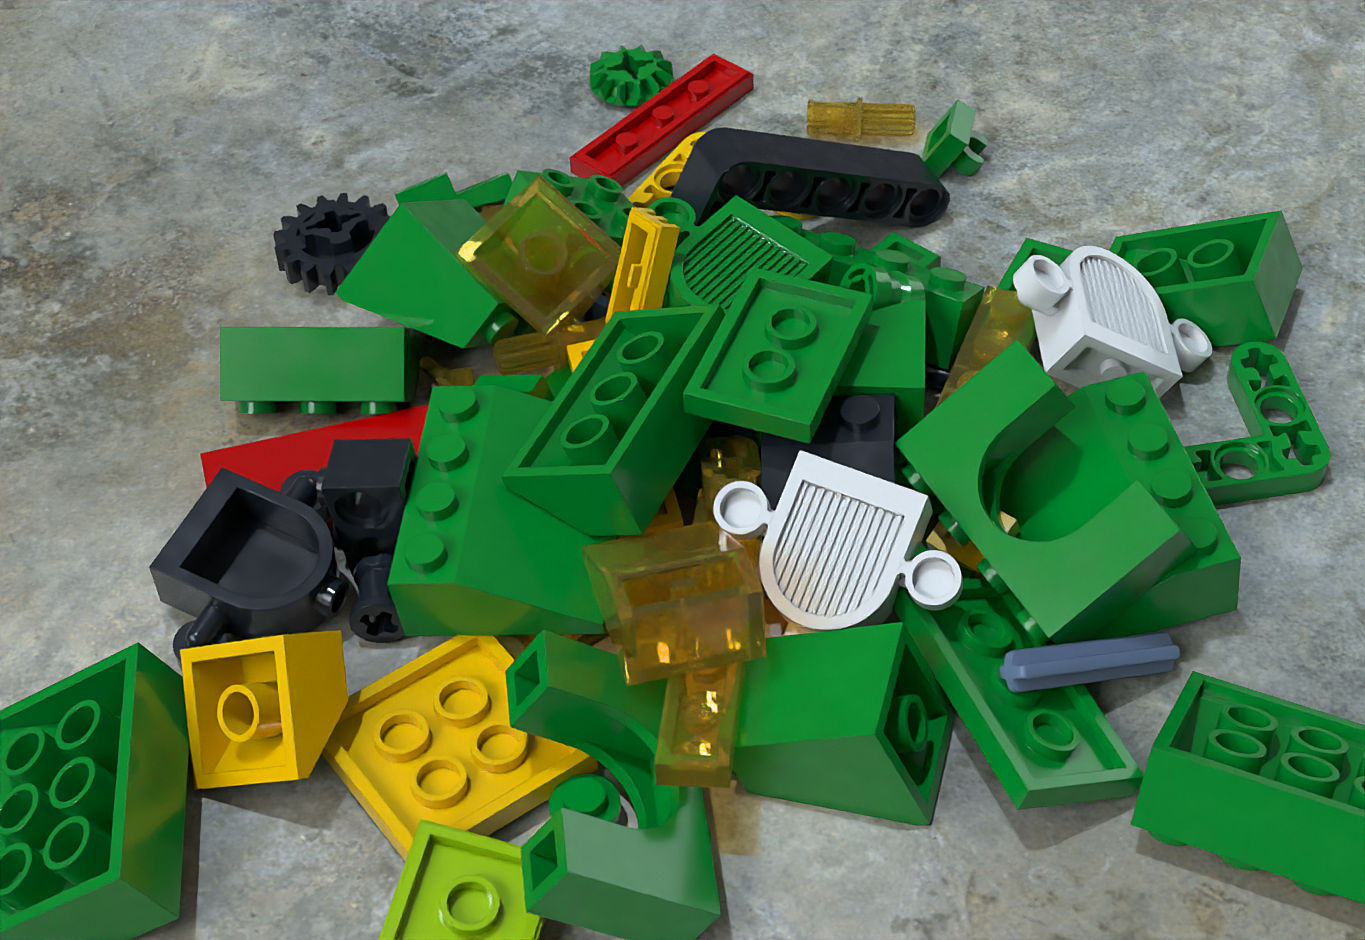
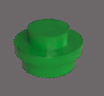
[549,774,621,823]

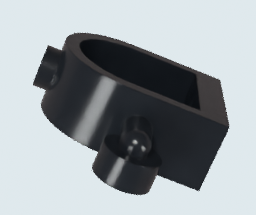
[149,467,349,671]

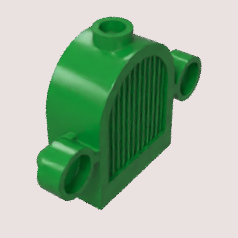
[648,195,834,315]

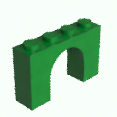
[895,339,1198,646]
[505,630,721,940]

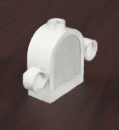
[1013,246,1212,398]
[713,450,963,636]

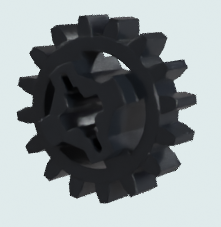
[273,193,391,295]

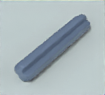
[999,632,1180,693]

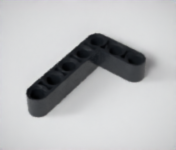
[670,127,950,227]

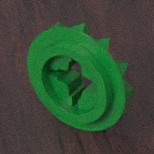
[589,45,673,106]

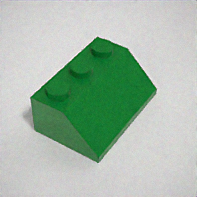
[220,327,424,414]

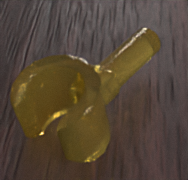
[419,357,476,386]

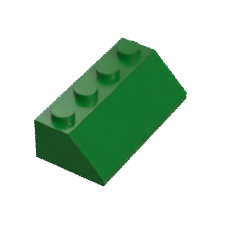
[501,304,725,536]

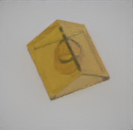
[455,174,621,338]

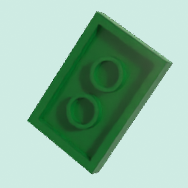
[683,267,873,444]

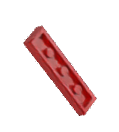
[569,54,754,186]

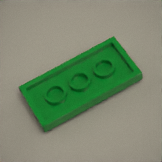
[893,578,1144,810]

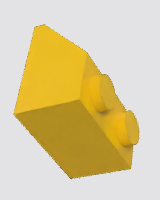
[180,630,349,790]

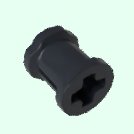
[349,554,405,643]

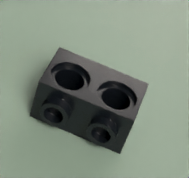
[317,438,417,577]

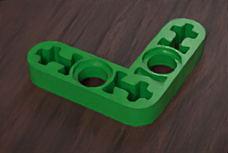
[1184,341,1331,506]

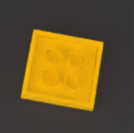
[321,635,598,862]

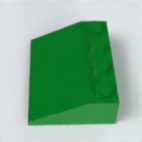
[999,371,1241,641]
[387,385,619,636]
[0,642,189,940]
[1130,671,1365,904]

